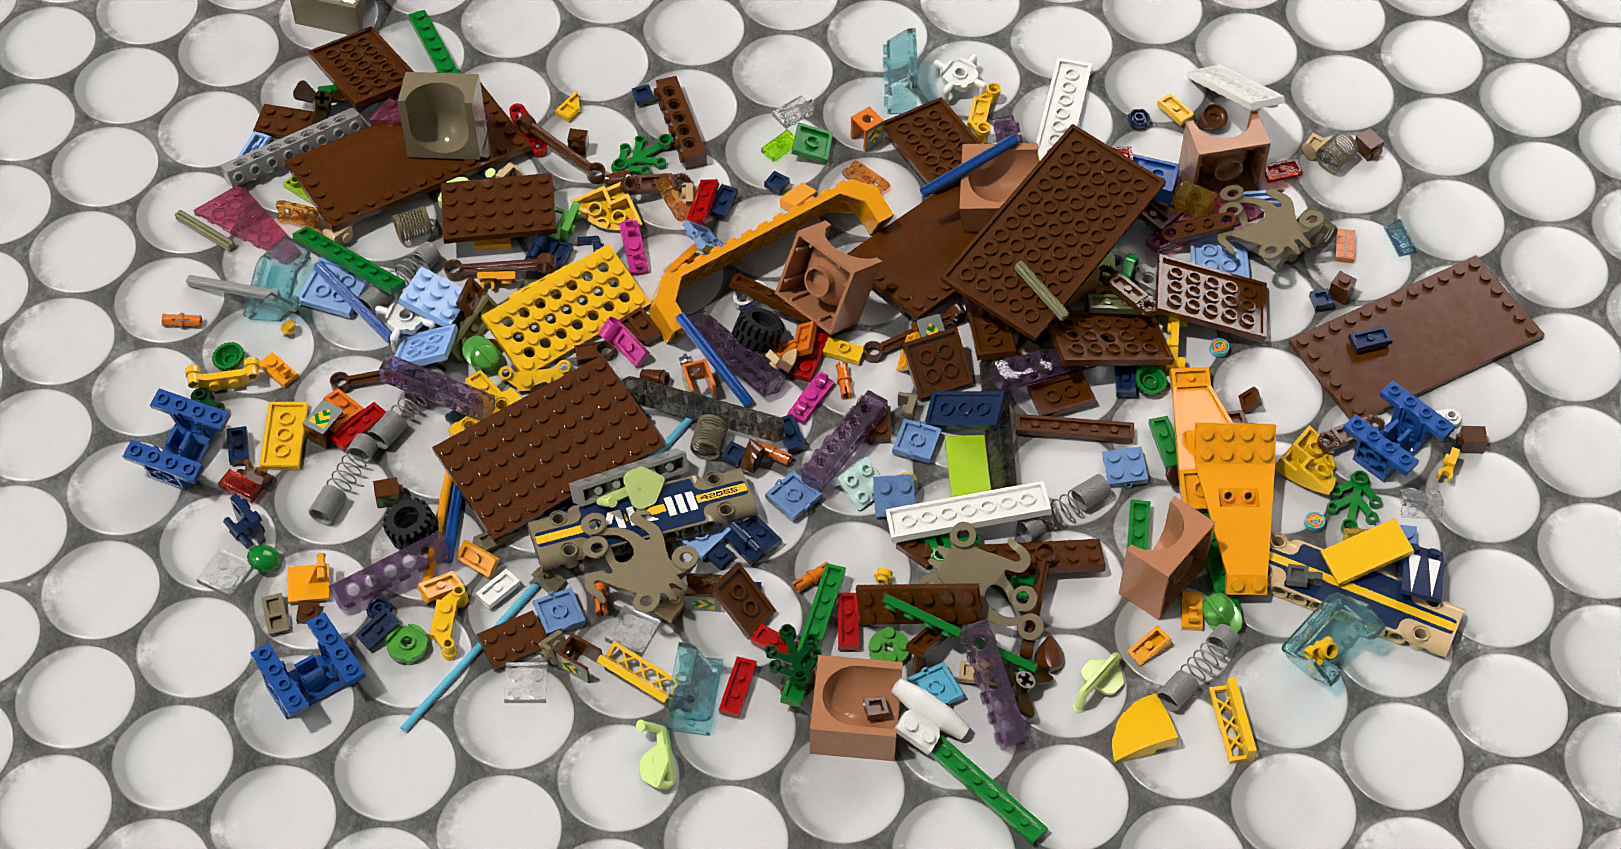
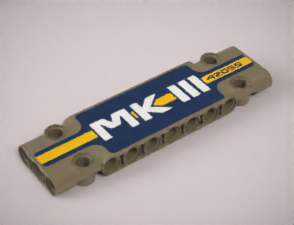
[527,468,757,571]

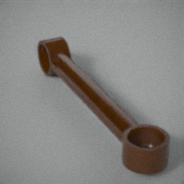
[516,113,605,184]
[444,253,556,281]
[863,304,967,363]
[330,361,447,393]
[1019,542,1056,660]

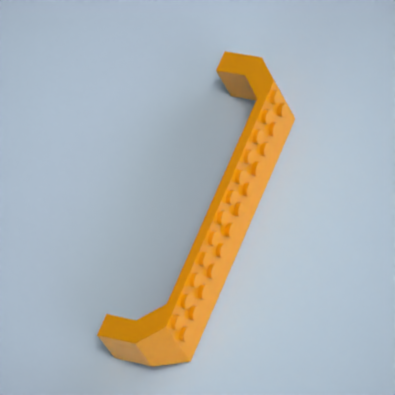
[649,179,894,344]

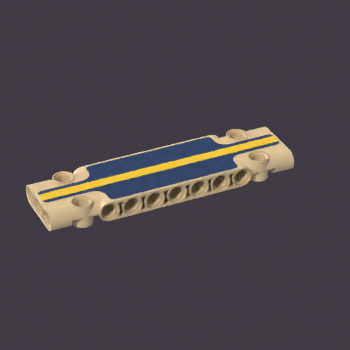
[1267,533,1465,658]

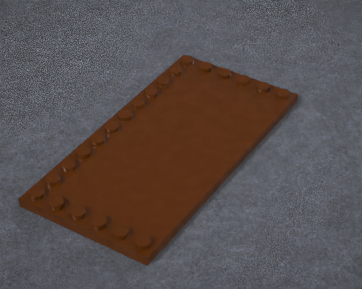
[284,82,532,232]
[940,124,1166,342]
[847,182,978,320]
[1288,255,1545,420]

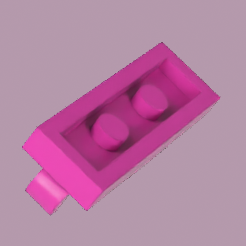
[619,219,649,275]
[787,372,834,425]

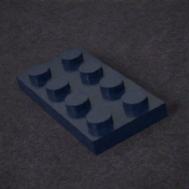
[925,391,1007,429]

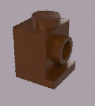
[567,128,589,158]

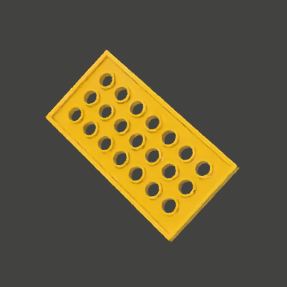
[481,243,651,372]

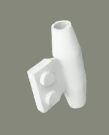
[891,678,970,755]

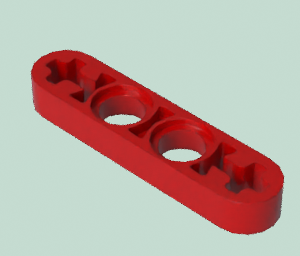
[509,103,548,158]

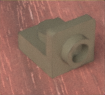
[898,392,918,421]
[529,566,566,596]
[538,630,568,665]

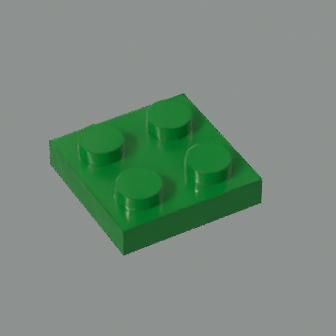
[791,122,833,164]

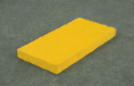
[259,402,309,470]
[1320,518,1414,587]

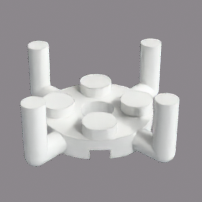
[933,54,987,104]
[375,303,437,353]

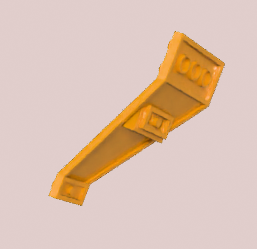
[1169,367,1251,510]
[1194,422,1276,595]

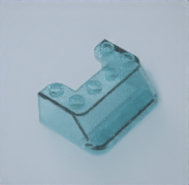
[882,28,918,114]
[243,235,312,322]
[1282,592,1386,687]

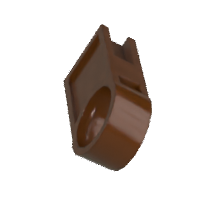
[574,341,614,365]

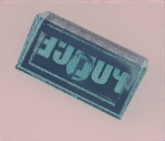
[1384,219,1419,257]

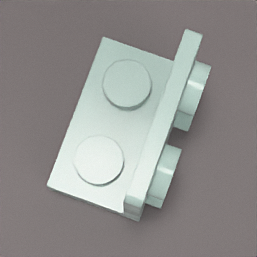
[829,456,880,511]

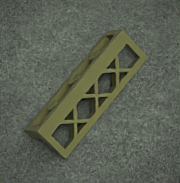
[1084,293,1161,316]
[449,294,499,363]

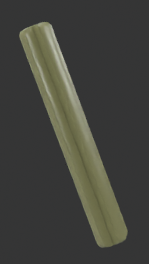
[175,210,235,251]
[1014,261,1069,321]

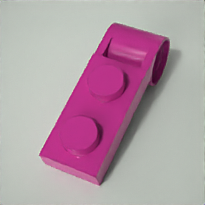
[598,316,650,368]

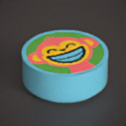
[1209,338,1229,358]
[1304,512,1325,532]

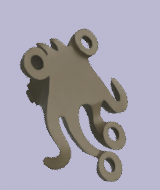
[1217,185,1324,272]
[581,510,698,613]
[918,522,1044,653]

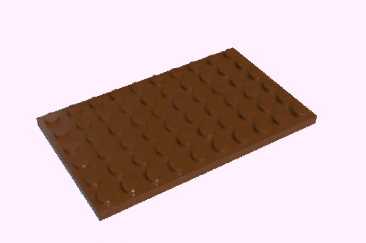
[432,355,665,543]

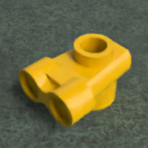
[1303,636,1338,670]

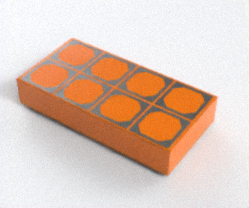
[1335,228,1355,263]

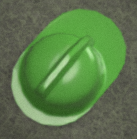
[462,336,503,377]
[1202,593,1243,633]

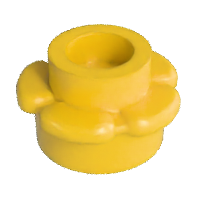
[279,318,297,336]
[874,568,893,584]

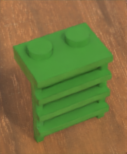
[548,201,582,242]

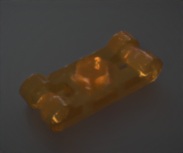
[842,160,890,193]
[656,173,690,221]
[276,200,319,229]

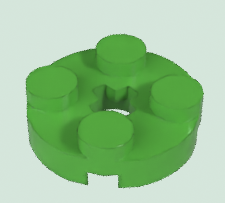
[386,624,429,665]
[868,627,909,664]

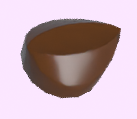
[1197,104,1228,130]
[739,438,765,474]
[1034,635,1065,673]

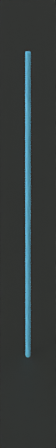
[400,394,713,733]

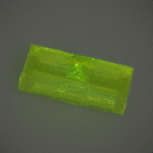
[761,129,795,162]

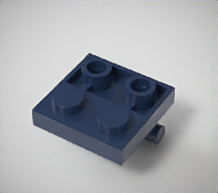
[525,234,574,274]
[223,493,266,549]
[725,516,782,566]

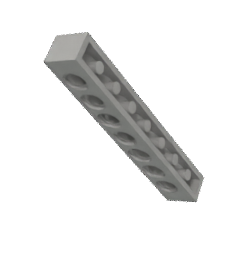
[220,108,365,188]

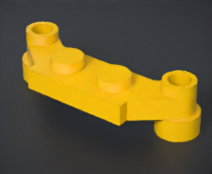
[967,82,1001,143]
[1166,317,1188,370]
[185,357,260,392]
[498,360,572,392]
[430,585,469,661]

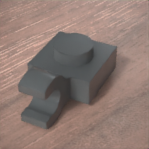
[1286,564,1323,588]

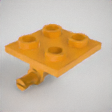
[288,553,330,604]

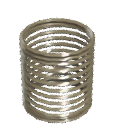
[1316,131,1358,172]
[392,206,433,243]
[1296,207,1338,250]
[690,414,728,460]

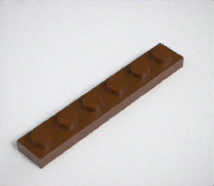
[729,273,829,334]
[1015,414,1134,443]

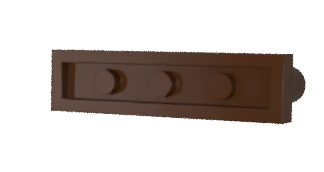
[906,624,962,673]

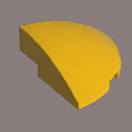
[571,182,643,231]
[1275,425,1336,495]
[1112,693,1178,763]

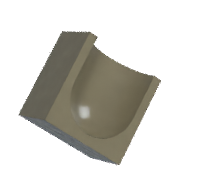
[290,0,367,35]
[398,72,487,160]

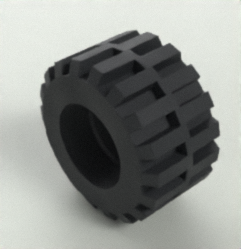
[732,306,785,353]
[383,497,439,553]

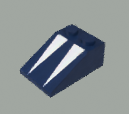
[1396,543,1445,603]

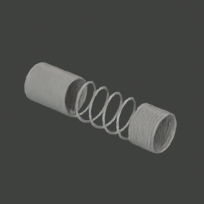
[358,241,441,315]
[368,366,448,449]
[308,433,378,525]
[1017,474,1111,542]
[1157,624,1239,711]

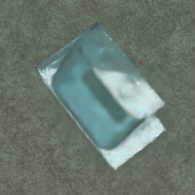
[668,642,723,736]

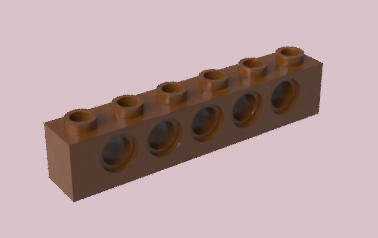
[654,76,707,170]

